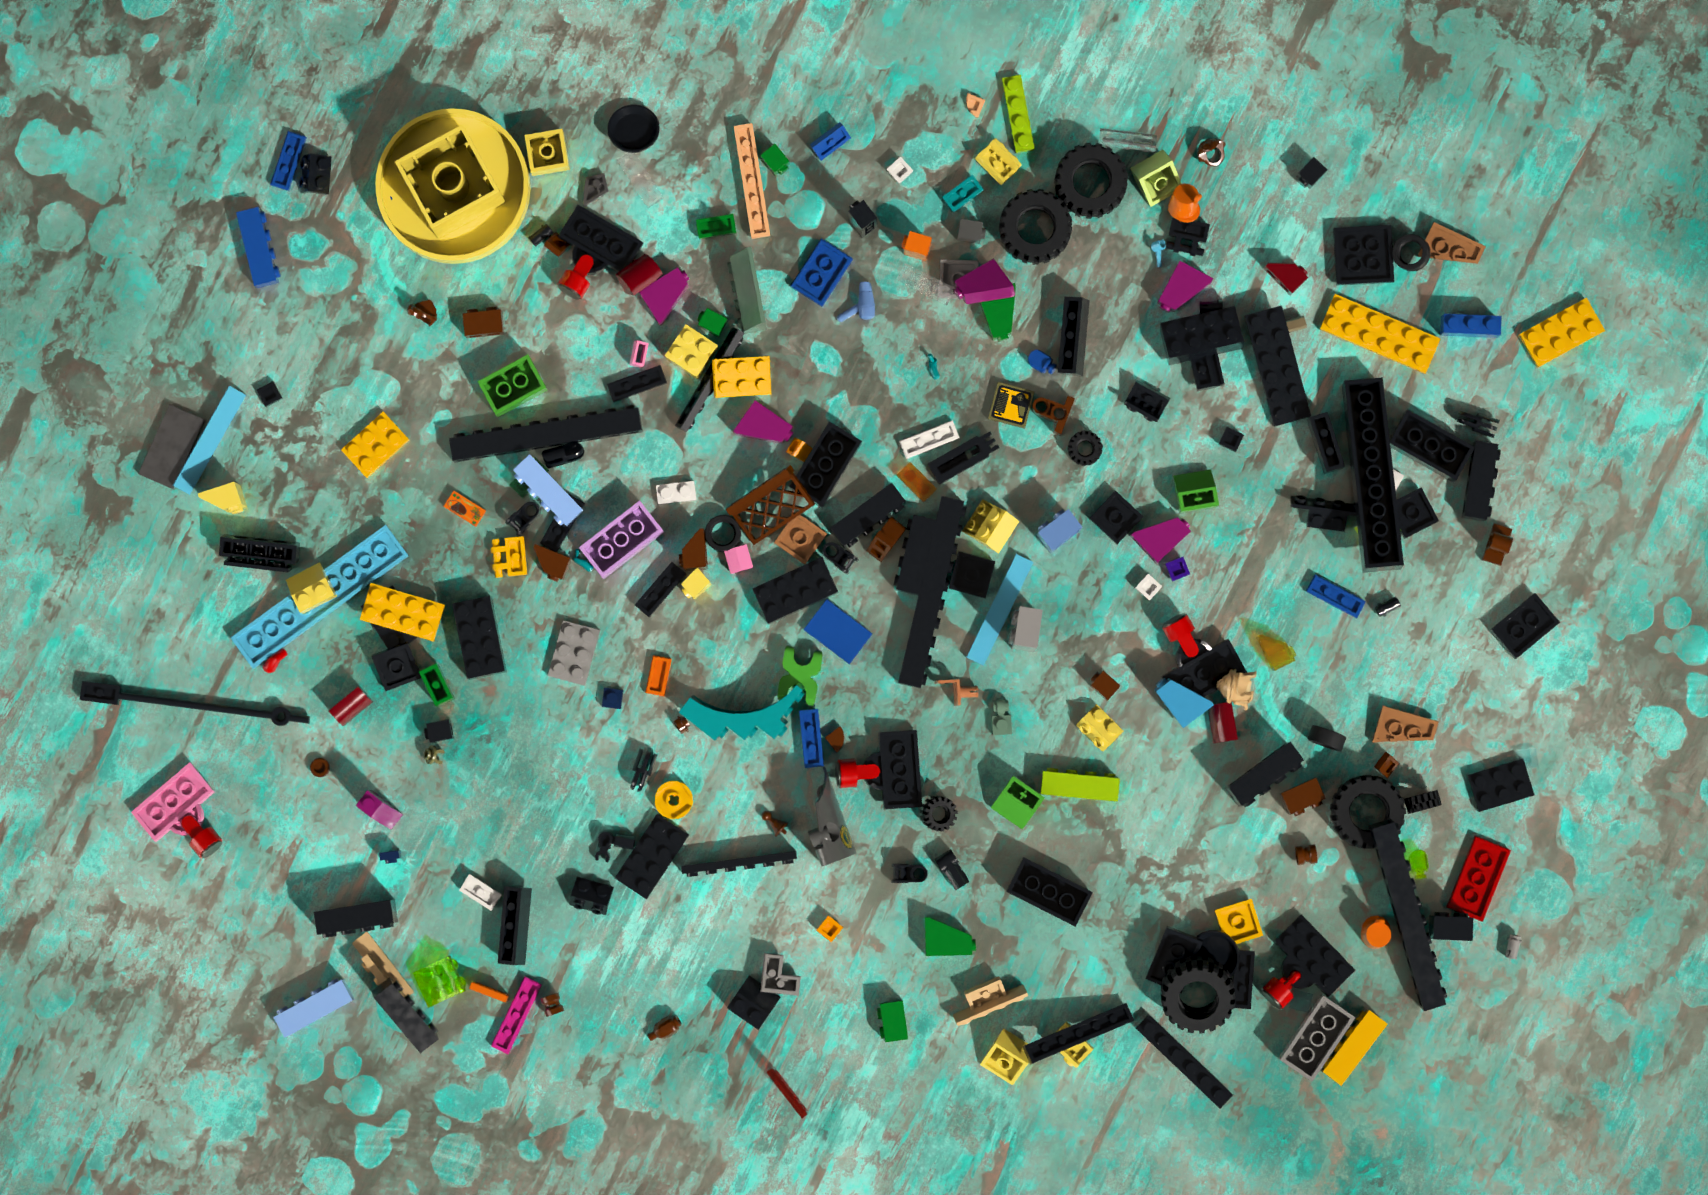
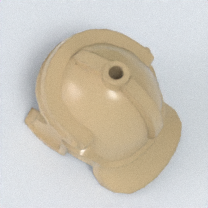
[1216,669,1257,711]

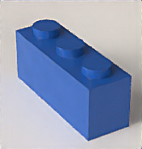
[1440,314,1502,338]

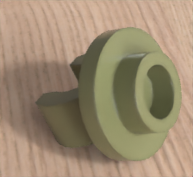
[424,745,445,765]

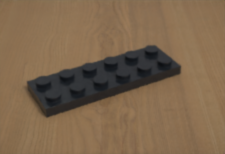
[1244,305,1311,427]

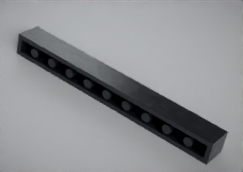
[449,405,643,463]
[898,496,967,689]
[1368,819,1447,1011]

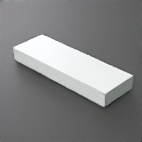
[899,420,959,459]

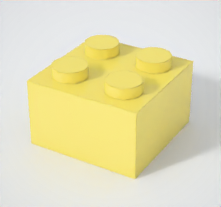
[525,129,570,176]
[665,324,718,379]

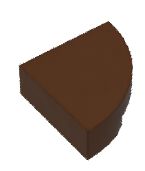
[825,726,844,753]

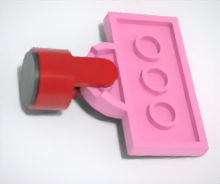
[131,762,223,858]

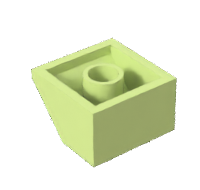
[1130,150,1182,207]

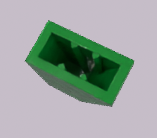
[980,283,1016,342]
[925,917,976,956]

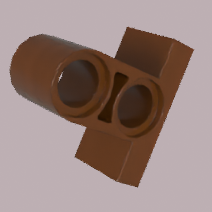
[1032,396,1075,436]
[866,517,907,562]
[1482,523,1513,566]

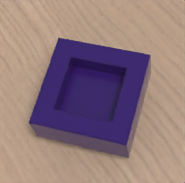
[1165,557,1190,582]

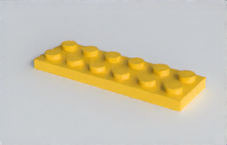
[1319,294,1441,374]

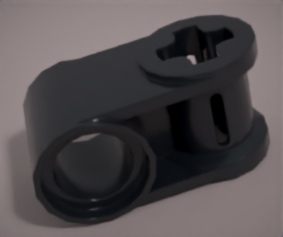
[505,501,541,537]
[822,542,859,575]
[891,864,928,883]

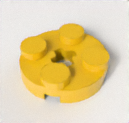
[655,781,693,819]

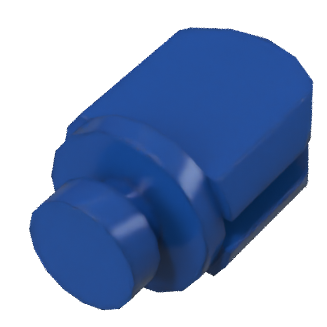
[1028,350,1057,375]

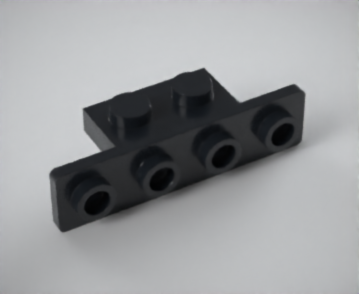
[1290,495,1356,532]

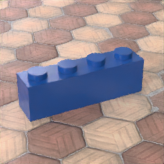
[236,207,281,288]

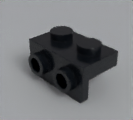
[299,153,332,195]
[1124,380,1170,422]
[569,877,614,915]

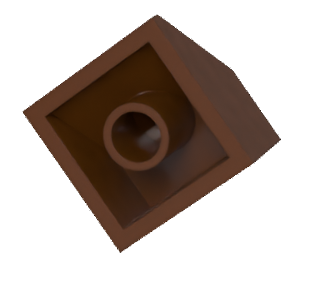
[679,528,708,571]

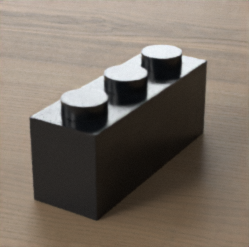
[848,200,877,238]
[1307,412,1345,474]

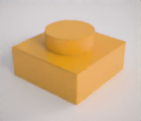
[816,915,843,942]

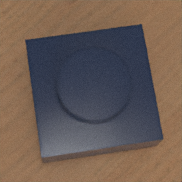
[602,688,624,709]
[379,851,401,864]

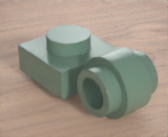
[992,698,1012,735]

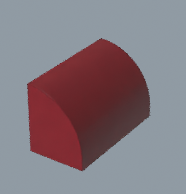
[615,254,663,296]
[329,686,373,726]
[1208,702,1238,744]

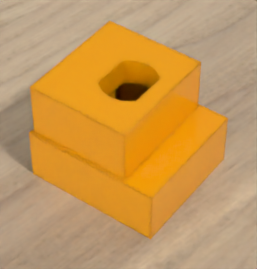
[786,438,813,462]

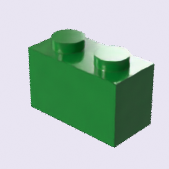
[419,663,455,707]
[877,1000,908,1043]

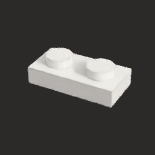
[656,481,696,505]
[459,874,502,911]

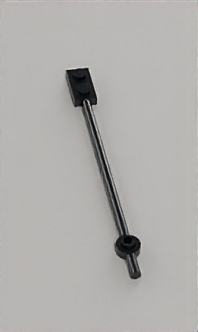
[80,681,310,726]

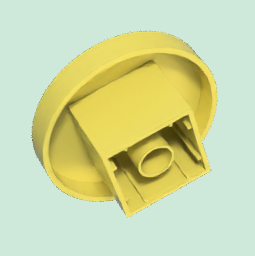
[375,108,531,264]

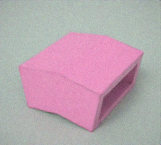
[629,340,649,368]
[724,544,753,574]

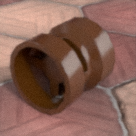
[1295,844,1317,865]
[540,992,564,1017]

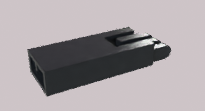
[928,432,1000,485]

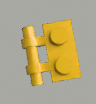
[491,536,528,578]

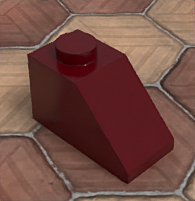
[1264,263,1309,296]

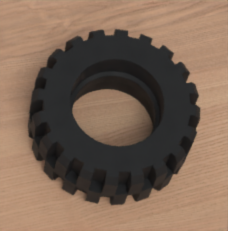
[1054,143,1128,219]
[999,189,1072,265]
[1330,775,1406,849]
[1161,956,1235,1034]

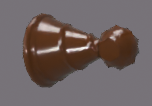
[762,811,788,837]

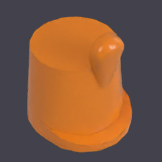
[1168,184,1202,223]
[1361,915,1391,949]

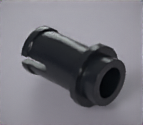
[528,224,554,247]
[1200,299,1223,314]
[1375,596,1401,617]

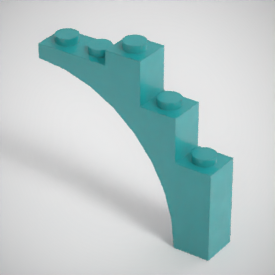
[679,682,805,741]

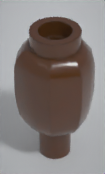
[648,1015,682,1041]

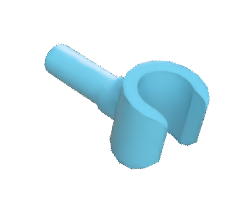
[1151,239,1166,267]

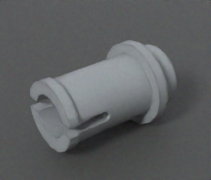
[1505,934,1522,960]

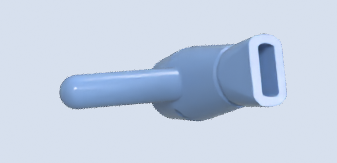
[837,282,875,322]

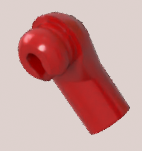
[262,648,288,673]

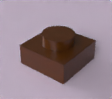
[544,232,570,257]
[1374,752,1399,778]

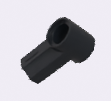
[935,849,969,890]

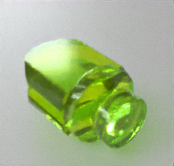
[1408,850,1429,880]

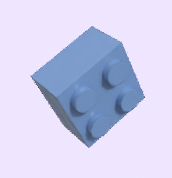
[1037,509,1083,553]

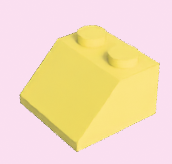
[198,482,247,514]
[286,562,337,614]
[980,1028,1029,1085]

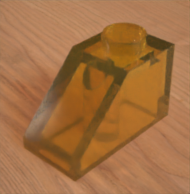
[1256,635,1296,671]

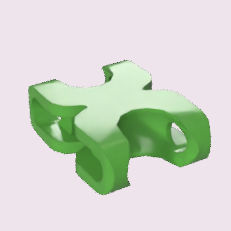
[777,645,823,706]

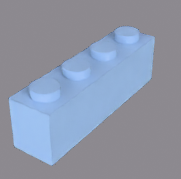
[513,454,584,526]
[273,978,355,1038]

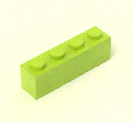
[1040,768,1120,802]

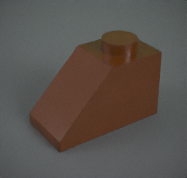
[533,544,572,582]

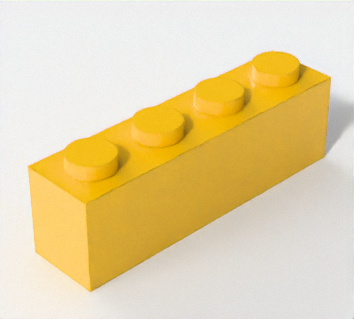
[1321,1009,1388,1086]

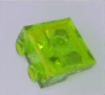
[413,956,466,1008]

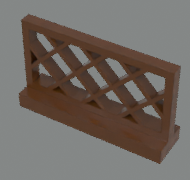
[726,465,815,545]

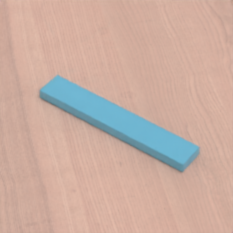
[172,386,246,495]
[966,554,1033,666]

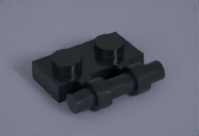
[1166,217,1210,257]

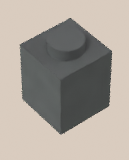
[957,219,986,244]

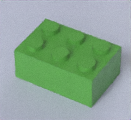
[477,354,548,417]

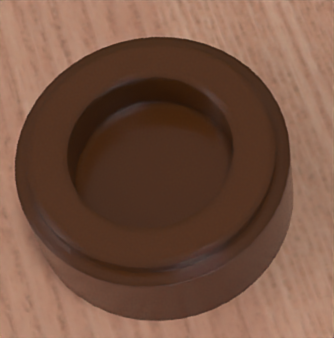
[310,758,330,777]

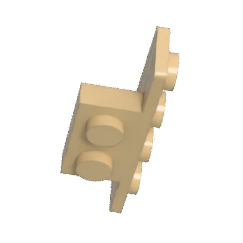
[352,932,414,996]
[953,976,1028,1026]

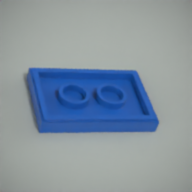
[790,239,853,307]
[804,599,872,665]

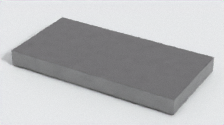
[138,404,205,490]

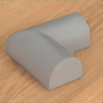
[760,953,801,996]

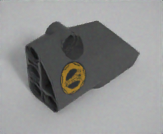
[808,766,856,866]

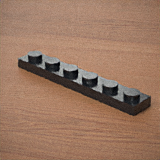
[675,327,745,432]
[681,851,797,877]
[1023,1003,1134,1065]
[1136,1014,1233,1109]

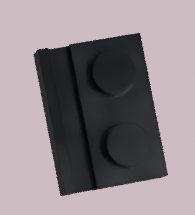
[1190,353,1225,392]

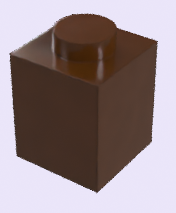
[1090,671,1120,701]

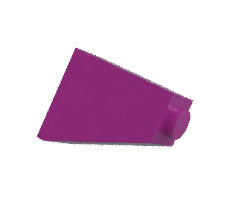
[954,258,1015,304]
[1157,261,1214,313]
[639,267,689,326]
[733,400,794,444]
[1130,517,1191,564]
[355,790,403,830]

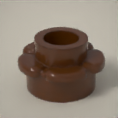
[673,716,690,734]

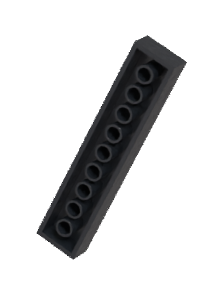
[1342,377,1404,573]

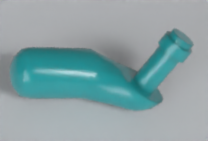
[928,354,940,380]
[573,549,593,572]

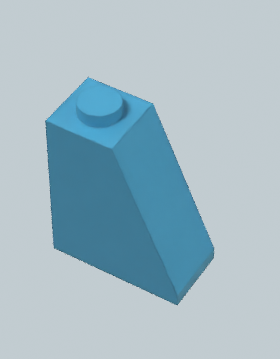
[1154,678,1214,728]

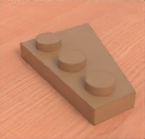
[1417,222,1486,264]
[1372,705,1439,743]

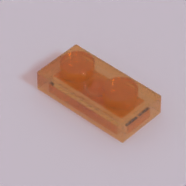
[896,462,937,503]

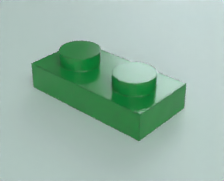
[696,214,737,239]

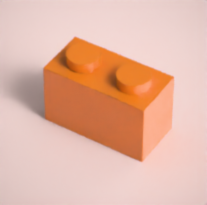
[901,231,932,261]

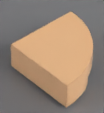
[966,93,985,118]

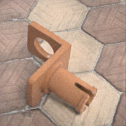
[935,679,978,706]

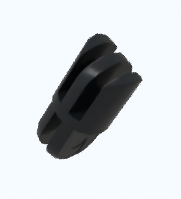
[1457,411,1500,438]
[542,442,584,468]
[630,748,658,792]

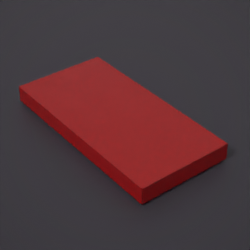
[1446,836,1511,922]

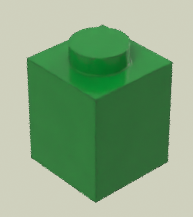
[760,144,790,176]
[697,308,728,338]

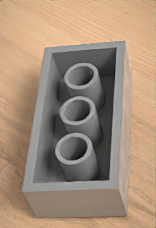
[1008,606,1043,652]
[1278,995,1356,1082]

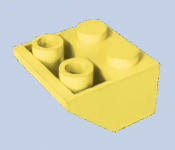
[962,499,1019,553]

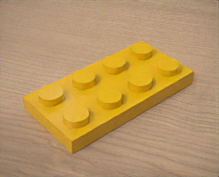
[1519,297,1605,368]
[360,583,445,642]

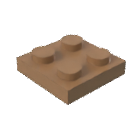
[774,515,827,565]

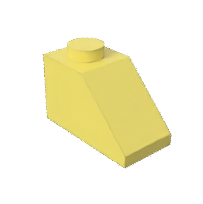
[681,568,712,600]

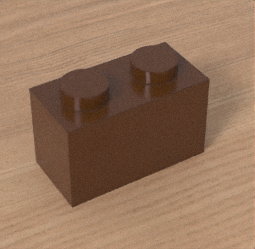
[462,307,505,338]
[1280,778,1326,816]

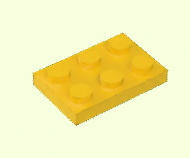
[712,356,771,398]
[341,411,409,478]

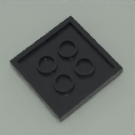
[1333,225,1394,286]

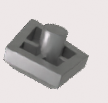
[583,173,609,206]

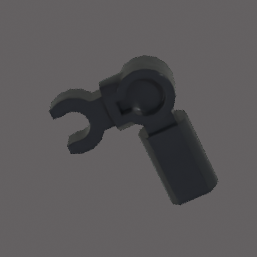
[595,831,635,863]

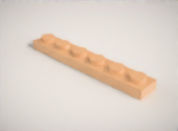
[734,123,770,239]

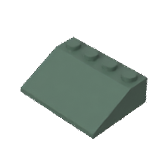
[727,247,767,334]

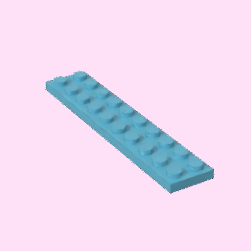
[231,525,409,669]

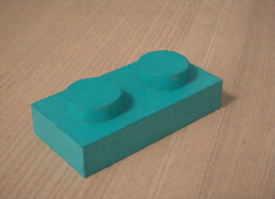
[942,175,984,213]

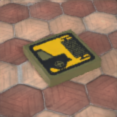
[988,382,1035,429]

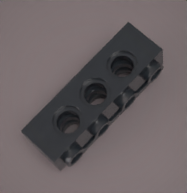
[219,534,300,572]

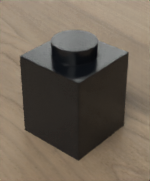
[1296,157,1328,189]
[424,719,454,743]

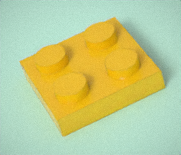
[1214,899,1263,944]

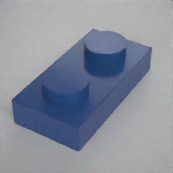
[810,122,851,161]

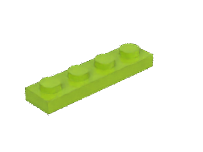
[1002,75,1035,153]

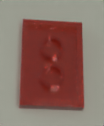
[766,1066,808,1118]

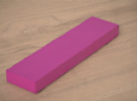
[491,976,542,1054]

